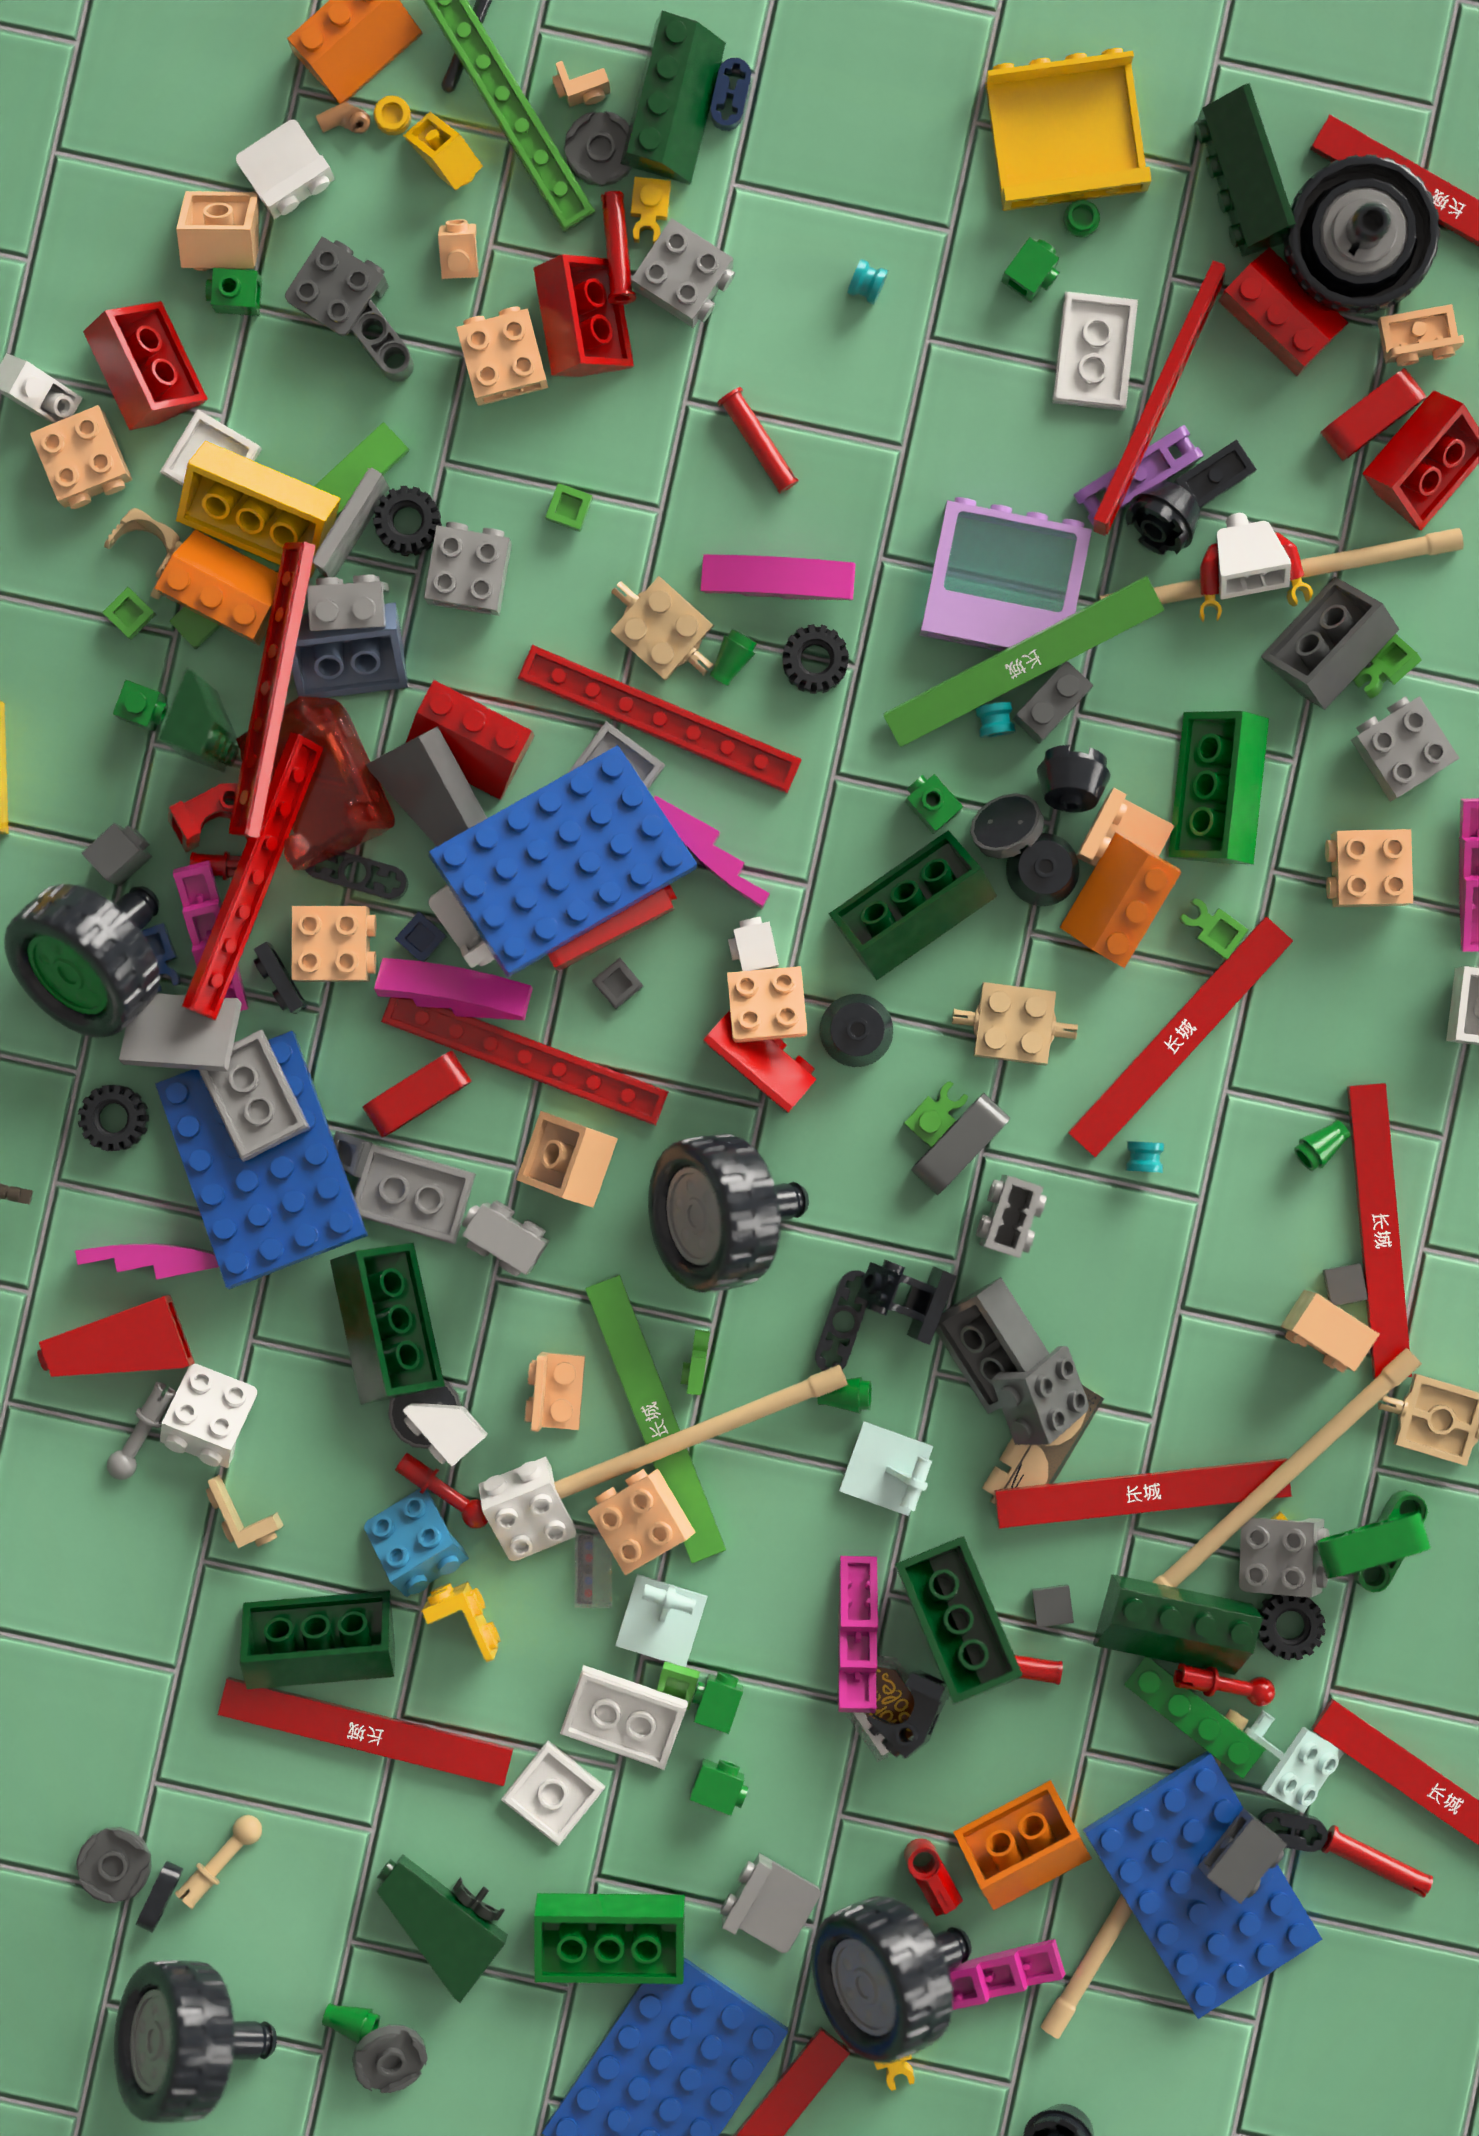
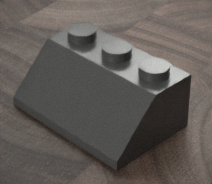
[1260,577,1400,710]
[936,1277,1049,1414]

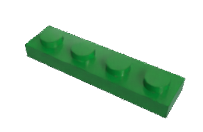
[1124,1657,1266,1779]

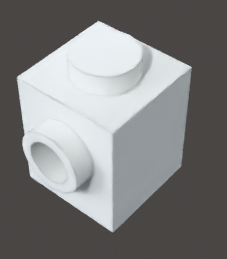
[728,917,779,971]

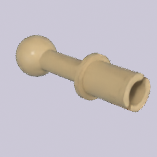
[175,1815,262,1909]

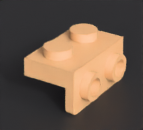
[1378,304,1464,367]

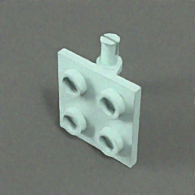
[839,1421,933,1516]
[615,1574,708,1667]
[1244,1710,1344,1813]

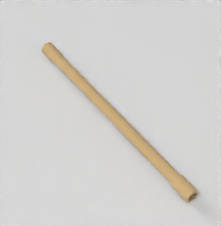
[1099,528,1464,604]
[1152,1348,1422,1588]
[554,1364,848,1499]
[1040,1709,1249,2039]

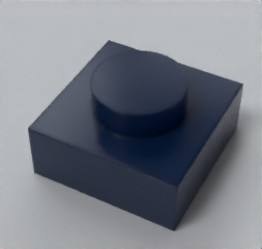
[395,912,447,962]

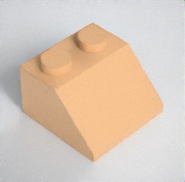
[176,191,259,271]
[516,1111,618,1208]

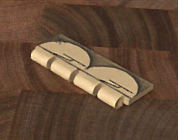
[982,1385,1104,1505]

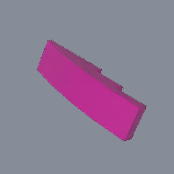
[701,554,856,600]
[654,795,770,909]
[1459,798,1479,952]
[173,861,248,1011]
[374,958,533,1020]
[75,1244,219,1280]
[838,1556,878,1713]
[949,1939,1066,2010]

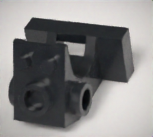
[857,1259,957,1345]
[867,1670,950,1759]

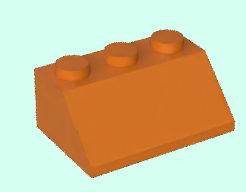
[287,0,422,104]
[155,530,278,646]
[1060,832,1181,968]
[953,1780,1092,1911]

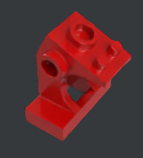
[168,783,249,853]

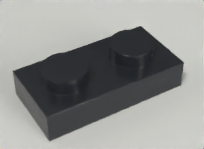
[1174,439,1257,508]
[253,942,308,1014]

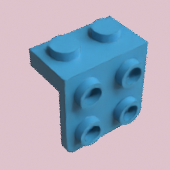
[364,1489,469,1598]

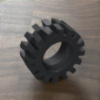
[373,485,442,556]
[782,624,849,694]
[78,1085,149,1151]
[1257,1594,1326,1660]

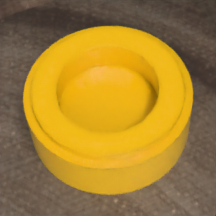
[374,96,411,136]

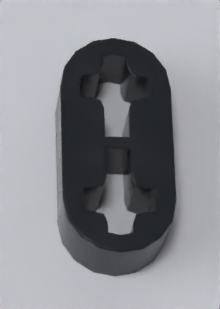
[1257,1808,1328,1852]
[136,1861,184,1933]

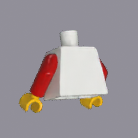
[1199,513,1313,622]

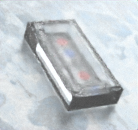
[575,1532,612,1608]

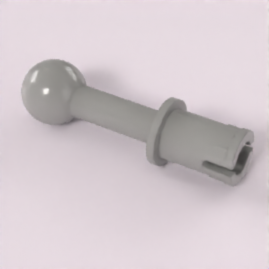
[107,1382,176,1480]

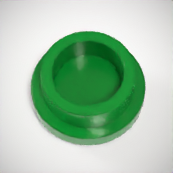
[1063,200,1100,237]

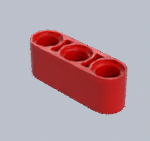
[1320,368,1427,462]
[362,1050,472,1138]

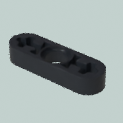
[303,845,408,900]
[815,1270,868,1371]

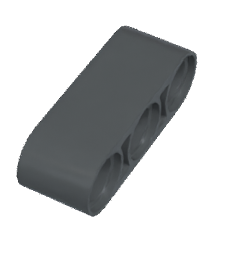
[351,300,414,382]
[911,1093,1010,1195]

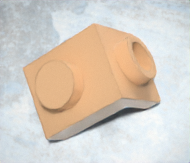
[552,61,611,108]
[438,219,479,279]

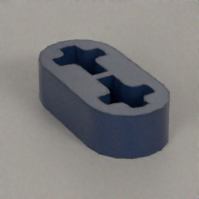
[711,58,751,131]

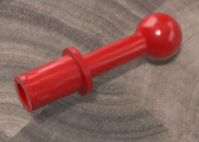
[395,1452,488,1529]
[1173,1663,1275,1707]

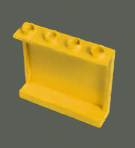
[985,48,1152,211]

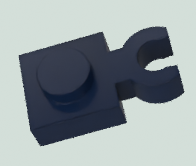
[141,923,180,992]

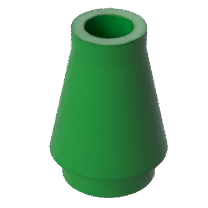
[710,629,757,686]
[1294,1120,1351,1171]
[817,1377,872,1414]
[322,2003,380,2044]

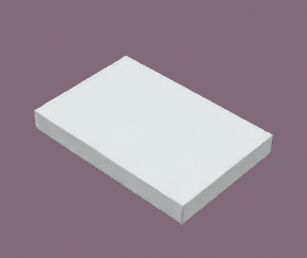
[1052,292,1138,411]
[560,1665,688,1770]

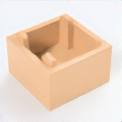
[1280,1290,1379,1372]

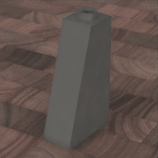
[366,726,487,846]

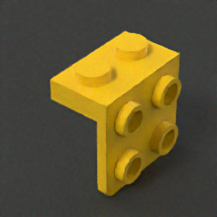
[422,1582,501,1662]

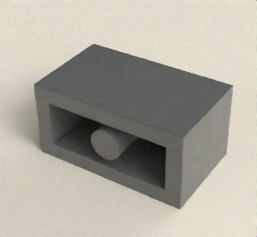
[1013,661,1094,744]
[81,823,152,886]
[1198,1809,1287,1904]

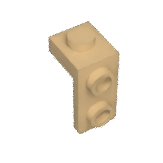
[206,1475,284,1548]

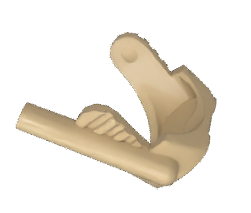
[104,508,182,600]

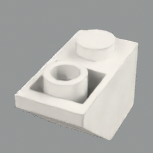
[0,353,83,423]
[403,1403,488,1467]

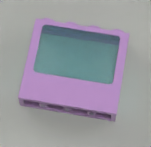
[919,497,1092,664]

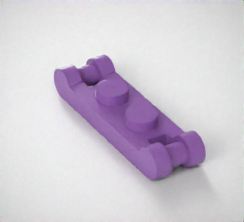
[1074,425,1204,525]

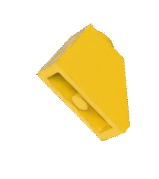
[403,112,483,190]

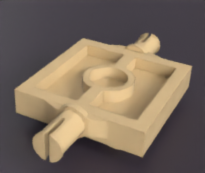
[610,576,714,681]
[952,982,1078,1066]
[1378,1373,1479,1466]

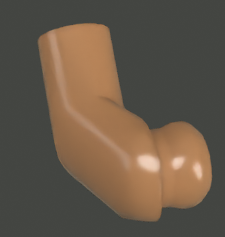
[315,103,370,134]

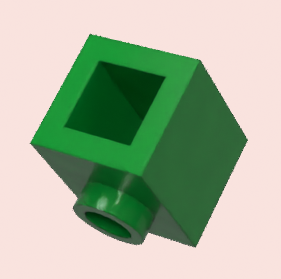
[1001,237,1060,303]
[205,268,262,316]
[113,679,168,732]
[905,774,963,834]
[692,1672,743,1734]
[689,1758,748,1816]

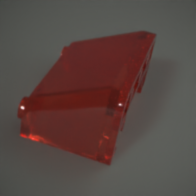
[236,696,395,870]

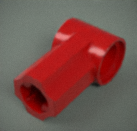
[904,1838,963,1917]

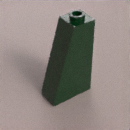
[376,1854,508,2003]

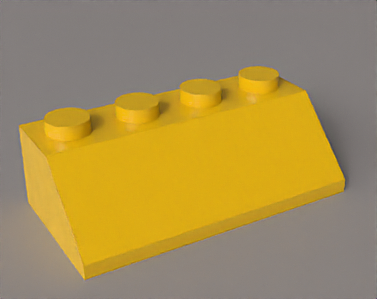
[176,441,341,578]

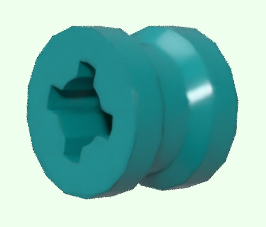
[847,259,888,305]
[975,702,1016,738]
[1126,1141,1164,1173]

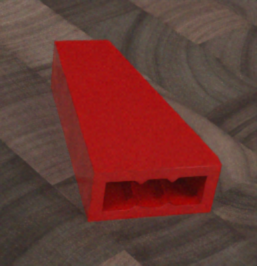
[548,885,677,972]
[37,1295,195,1377]

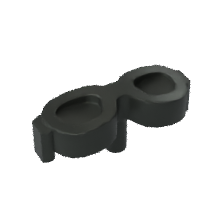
[453,1877,505,1921]

